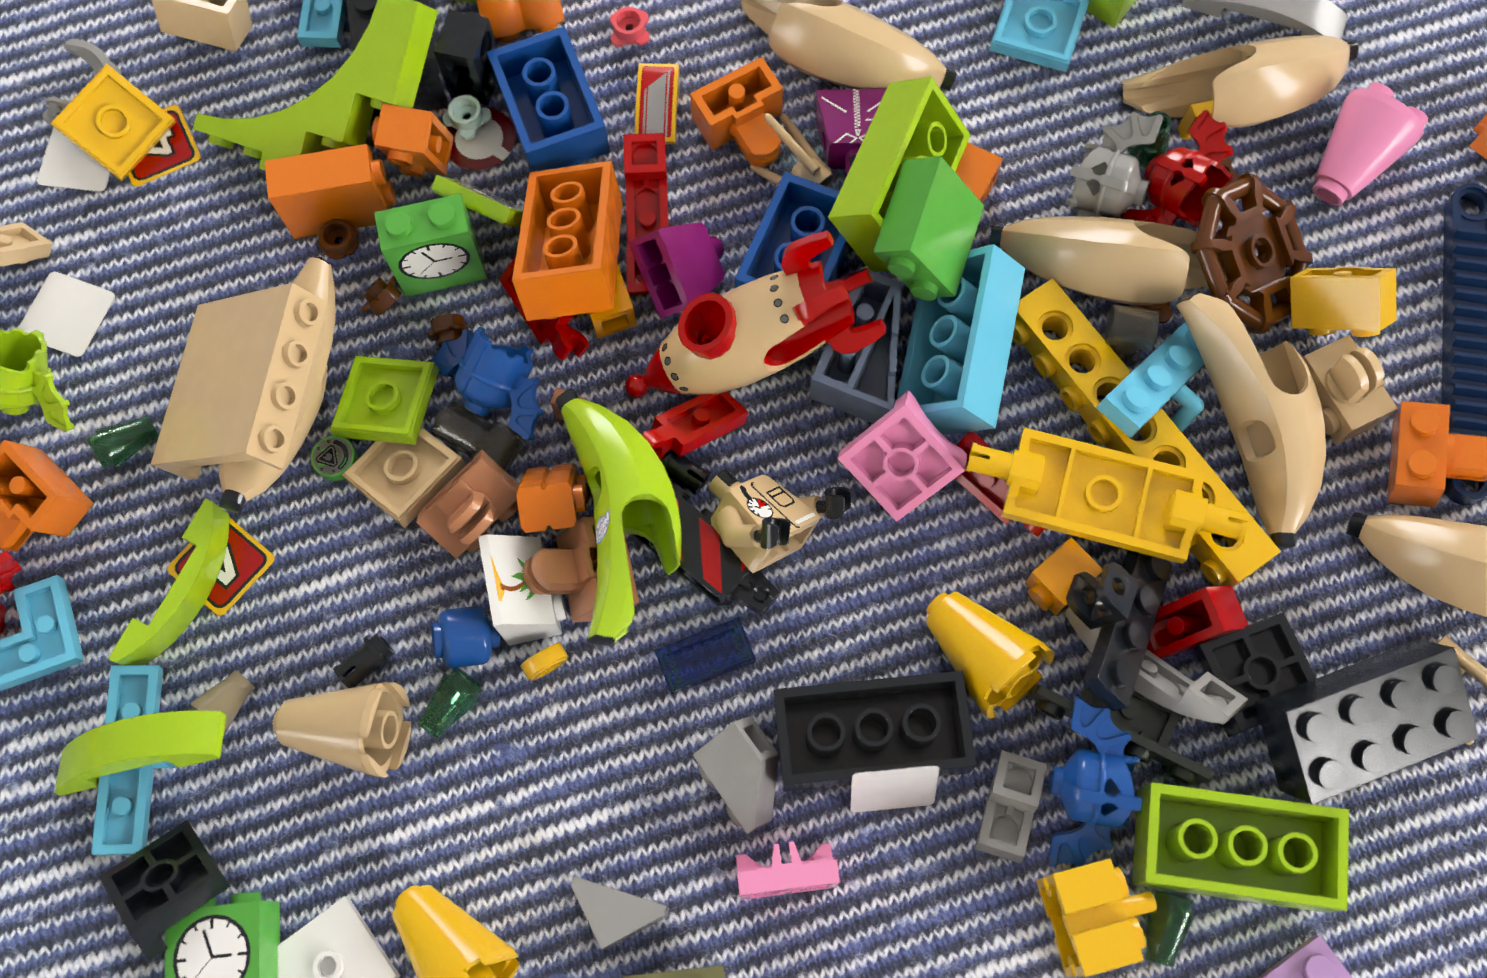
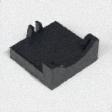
[1194,612,1316,738]
[99,820,230,961]

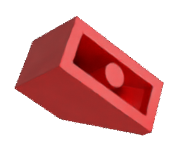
[1147,585,1249,660]

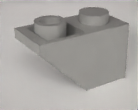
[693,716,779,834]

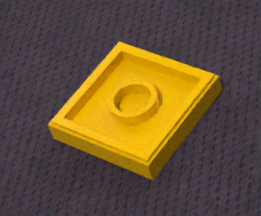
[51,64,175,182]

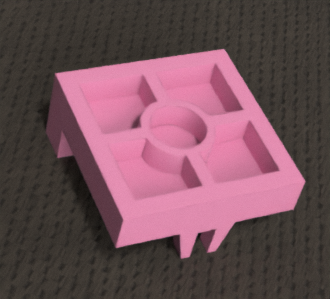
[837,390,967,522]
[736,841,840,900]

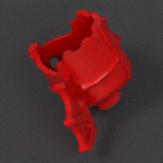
[1121,110,1234,227]

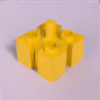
[1036,858,1157,977]

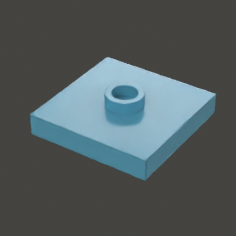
[989,0,1090,72]

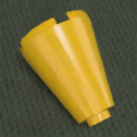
[926,592,1054,719]
[392,885,520,978]

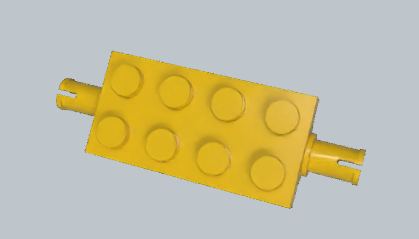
[966,427,1249,564]

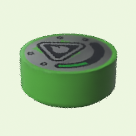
[311,435,358,481]

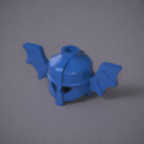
[428,327,544,441]
[1048,697,1142,867]

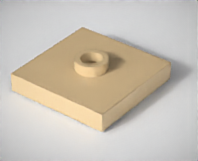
[342,427,466,528]

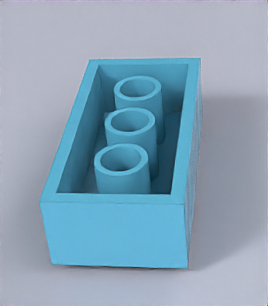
[897,244,1025,435]

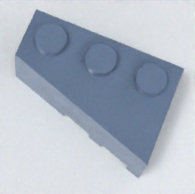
[810,267,902,424]

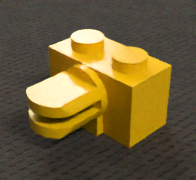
[1290,267,1397,337]

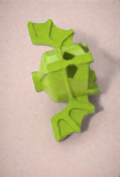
[0,328,75,432]

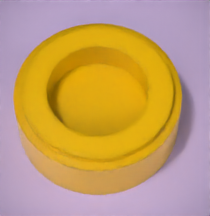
[520,642,568,681]

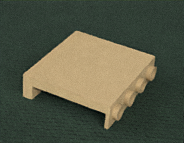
[150,283,328,480]

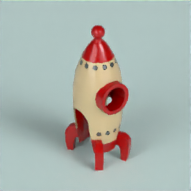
[625,231,886,398]

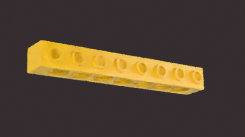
[1012,278,1281,587]

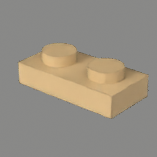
[0,222,53,267]

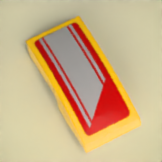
[635,63,680,145]

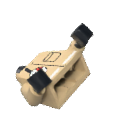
[709,470,851,573]

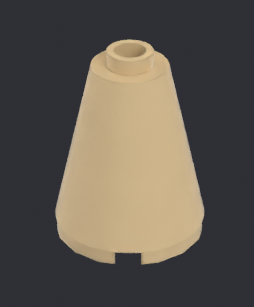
[272,682,411,778]

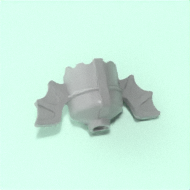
[1065,112,1163,218]

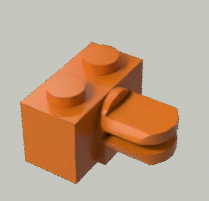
[690,57,783,167]
[1387,401,1487,508]
[0,440,94,552]

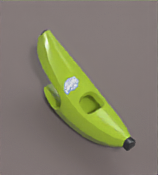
[555,388,681,646]

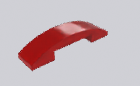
[623,133,669,295]

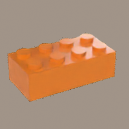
[512,161,623,321]

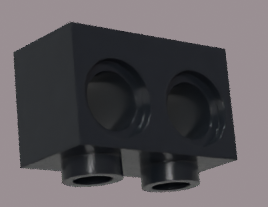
[434,10,497,106]

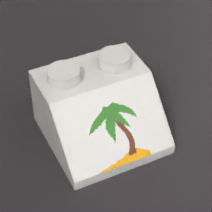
[478,534,567,646]

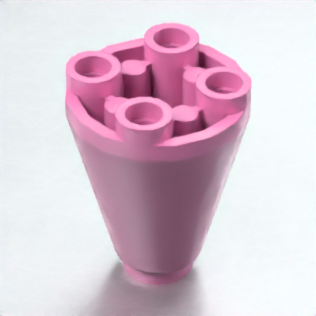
[1312,82,1428,206]

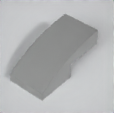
[974,750,1047,863]

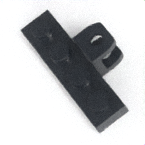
[1066,550,1172,711]

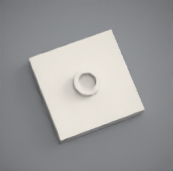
[278,896,400,978]

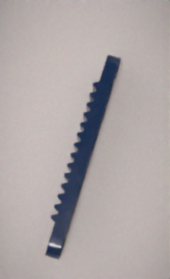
[1442,183,1487,506]

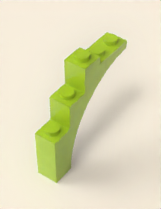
[193,0,438,170]

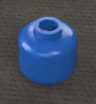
[431,606,500,668]

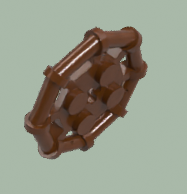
[1191,173,1313,334]

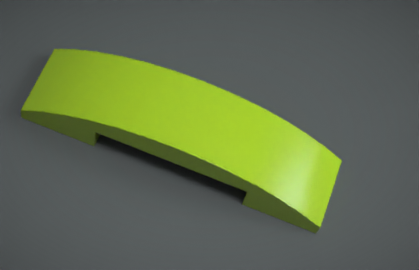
[108,498,229,666]
[54,710,226,796]

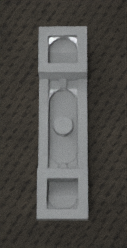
[1181,0,1348,39]
[1065,595,1248,724]

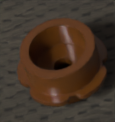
[318,219,359,260]
[428,314,469,348]

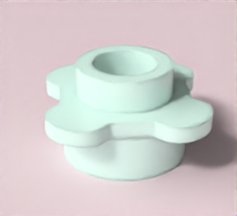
[442,95,492,139]

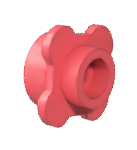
[609,7,650,47]

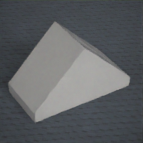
[571,876,669,950]

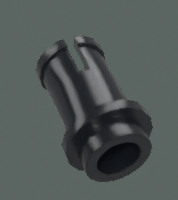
[660,449,711,495]
[333,633,395,688]

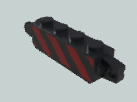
[632,481,779,616]

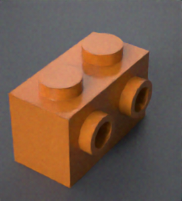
[372,103,454,178]

